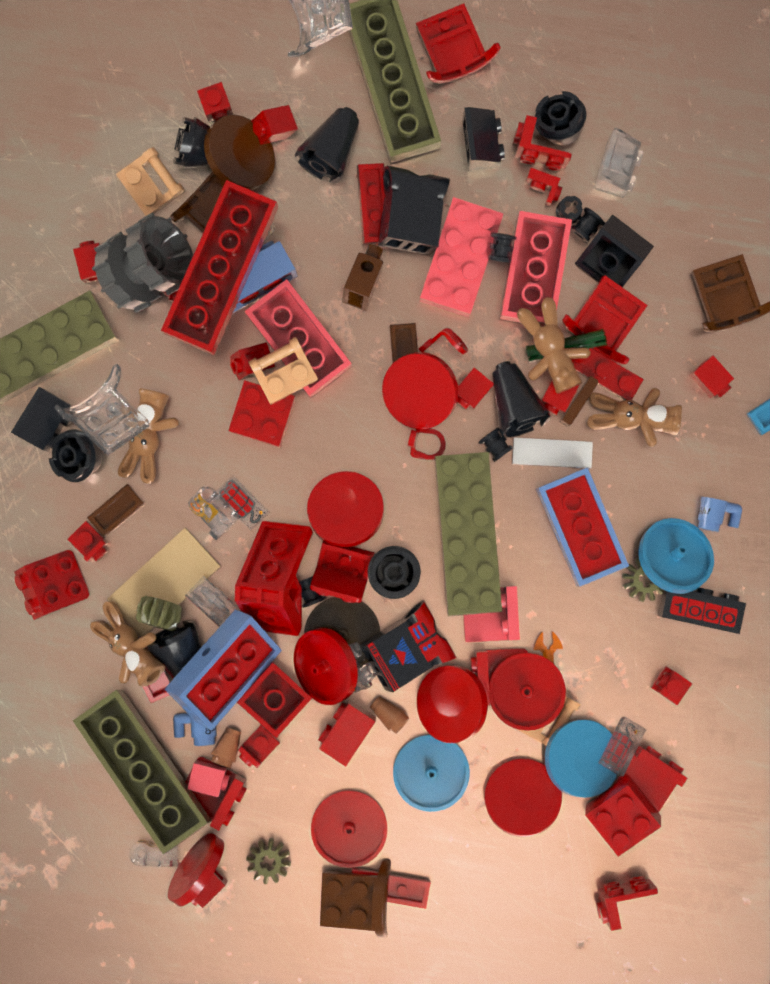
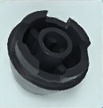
[535,91,587,145]
[173,117,210,169]
[49,429,103,482]
[368,546,421,599]

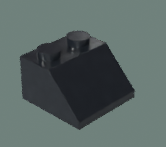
[462,107,505,172]
[575,214,654,287]
[11,387,76,452]

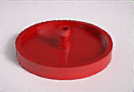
[382,352,458,429]
[307,471,384,547]
[294,628,358,705]
[489,653,566,731]
[417,665,488,743]
[485,759,562,837]
[311,789,388,868]
[168,833,224,907]

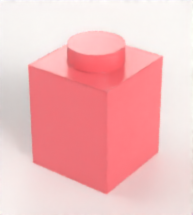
[187,760,230,797]

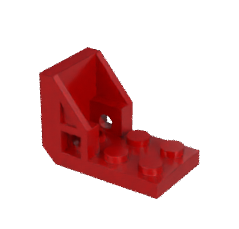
[235,521,313,636]

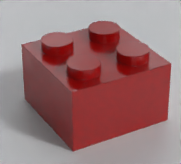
[228,380,296,448]
[237,662,312,738]
[318,699,376,767]
[585,775,661,857]

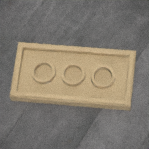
[107,528,221,637]

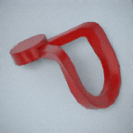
[419,328,468,354]
[408,428,446,460]

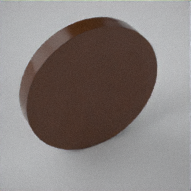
[204,115,275,190]

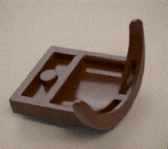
[170,171,225,233]
[691,254,770,332]
[320,859,391,938]

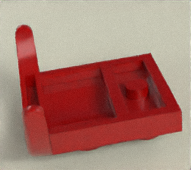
[416,3,501,83]
[562,275,648,364]

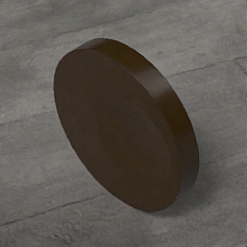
[304,597,380,669]

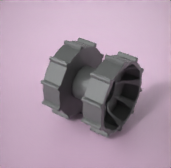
[92,212,193,313]

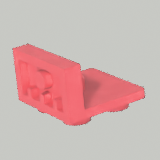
[463,586,520,642]

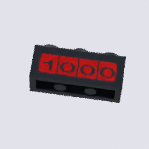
[658,588,746,634]

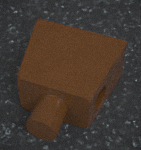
[342,244,383,311]

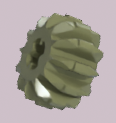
[622,558,664,602]
[136,596,182,631]
[246,838,291,884]

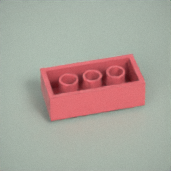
[420,197,504,318]
[500,211,572,327]
[245,279,352,398]

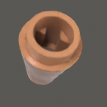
[370,696,410,734]
[211,727,241,769]

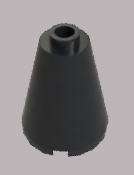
[294,107,359,183]
[492,361,551,438]
[147,620,201,679]

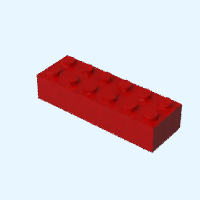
[161,180,279,355]

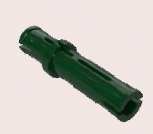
[526,328,607,362]

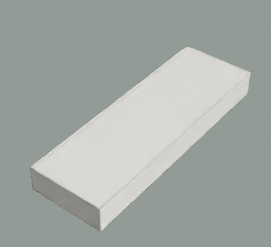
[512,438,593,468]

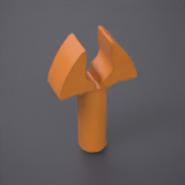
[533,631,563,664]

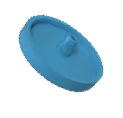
[638,518,714,594]
[545,720,618,798]
[393,734,470,812]

